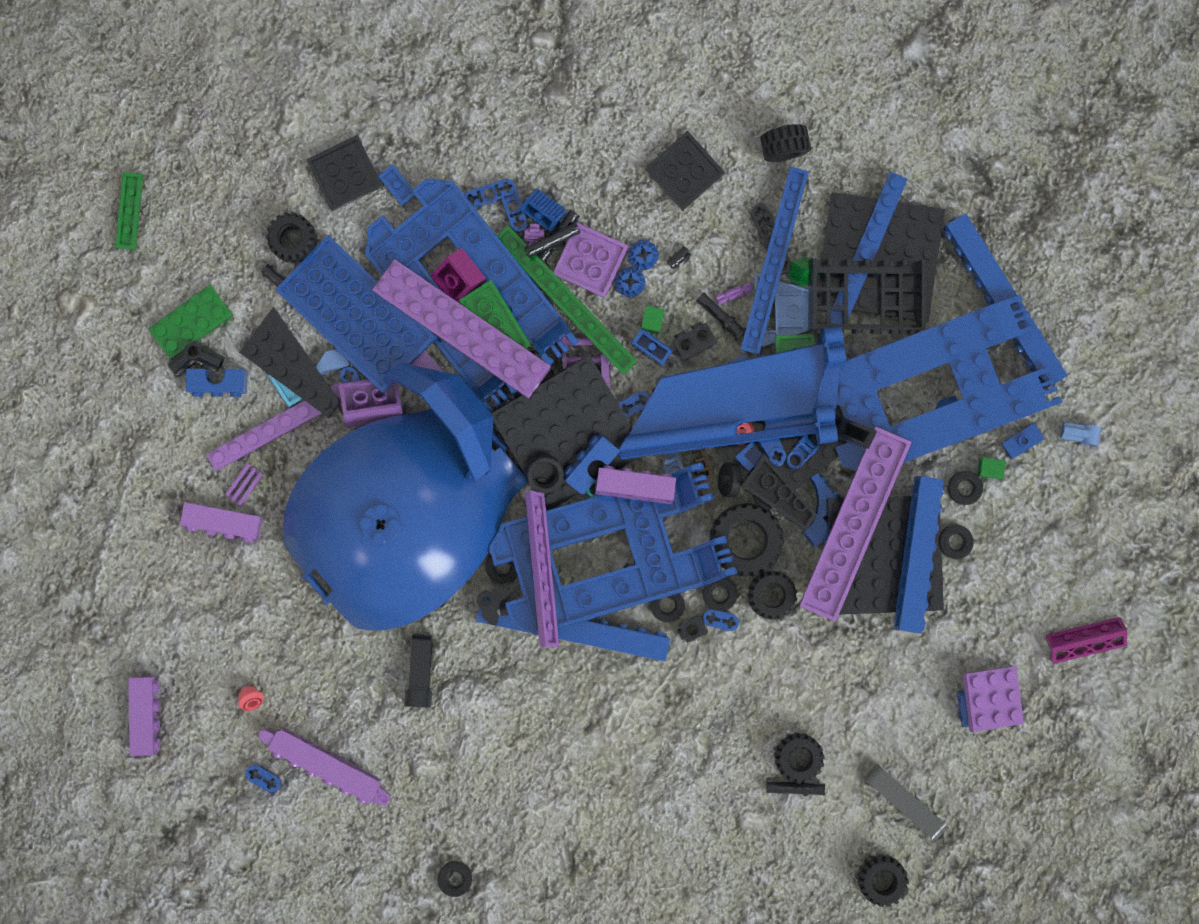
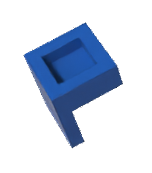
[734,442,762,472]

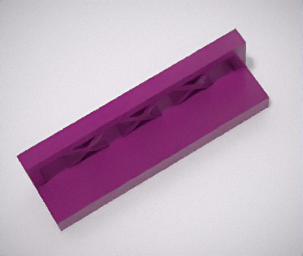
[1046,617,1127,664]

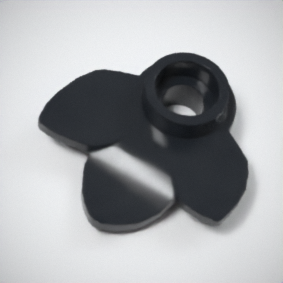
[477,587,510,626]

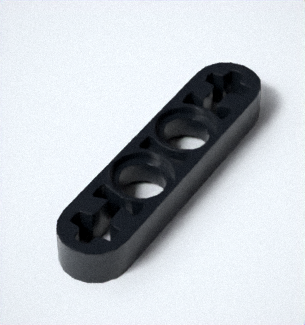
[751,204,791,274]

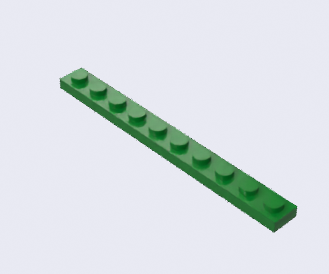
[497,225,638,375]

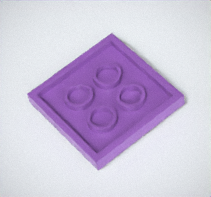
[553,222,629,299]
[962,666,1024,732]

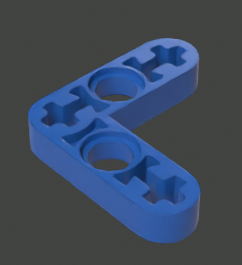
[464,179,528,233]

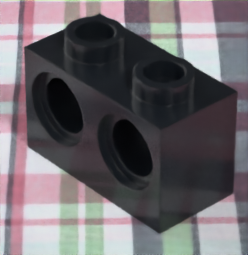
[672,322,717,362]

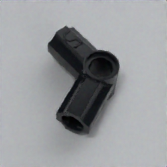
[167,342,225,377]

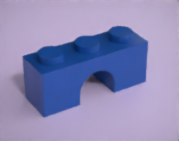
[186,369,248,397]
[563,433,620,495]

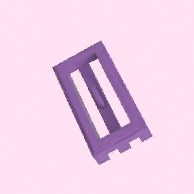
[225,463,264,506]

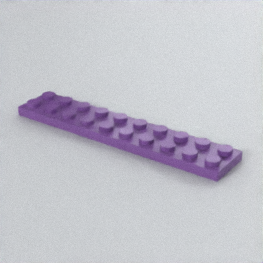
[372,260,551,399]
[799,427,911,622]

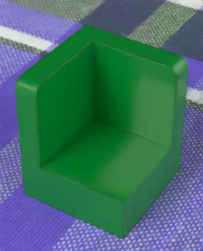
[788,257,819,286]
[641,306,665,334]
[977,457,1006,479]

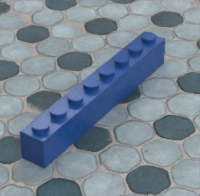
[893,476,944,634]

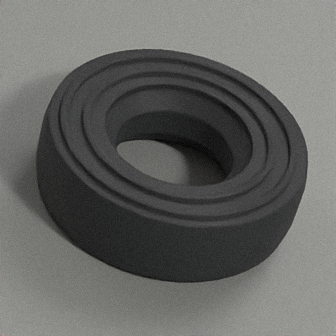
[718,462,742,497]
[948,471,983,505]
[939,525,974,559]
[485,554,517,584]
[703,578,738,612]
[650,593,685,622]
[437,861,472,897]

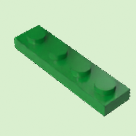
[115,172,144,250]

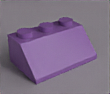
[338,380,402,428]

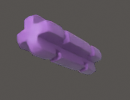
[716,283,753,305]

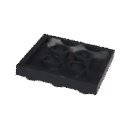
[645,130,725,212]
[306,135,383,211]

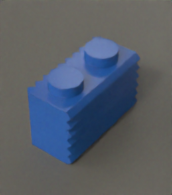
[520,188,567,232]
[632,329,673,367]

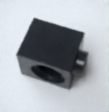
[677,615,708,643]

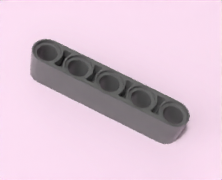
[864,764,948,841]

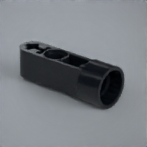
[404,634,433,708]

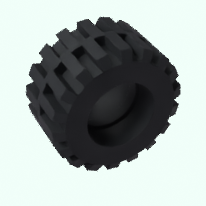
[760,124,811,162]
[266,212,317,263]
[747,571,798,620]
[774,732,825,784]
[857,854,909,907]

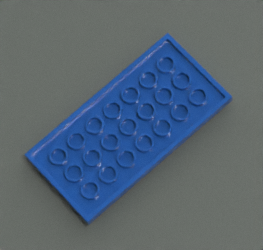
[275,235,436,393]

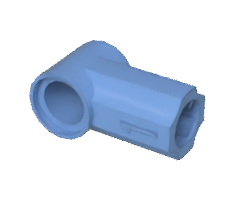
[1060,422,1101,446]

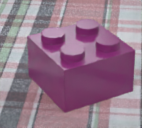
[430,248,486,303]

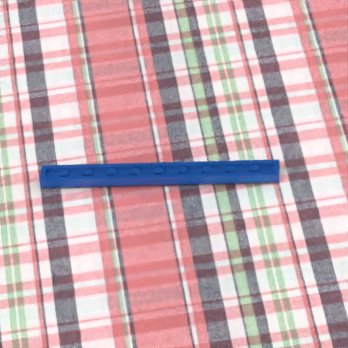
[740,166,809,355]
[816,171,908,345]

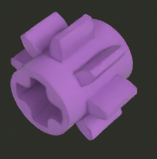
[525,224,544,245]

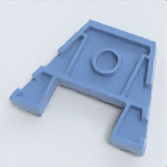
[754,274,810,348]

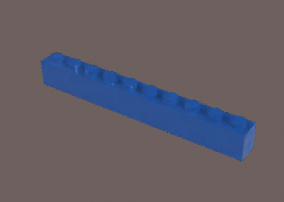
[943,213,1068,389]
[476,596,670,661]

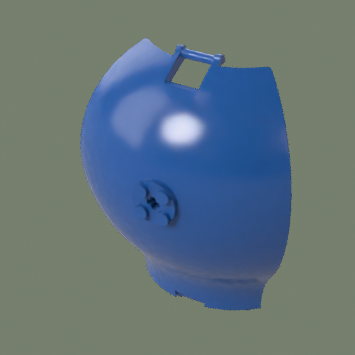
[283,409,528,631]

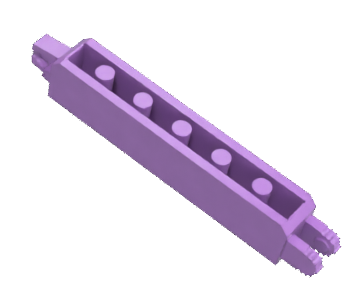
[258,728,392,806]

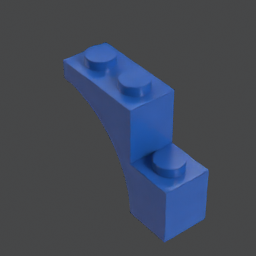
[802,473,840,547]

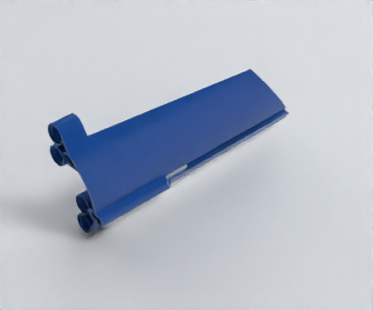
[617,326,846,459]

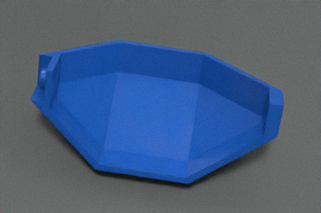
[383,363,493,481]

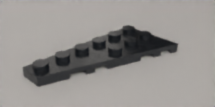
[239,307,341,418]

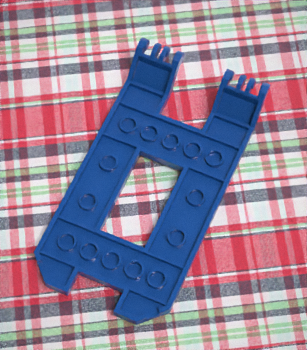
[365,179,579,412]
[835,294,1063,471]
[489,463,737,636]

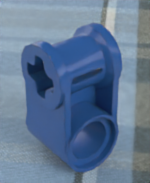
[784,435,820,470]
[758,439,786,467]

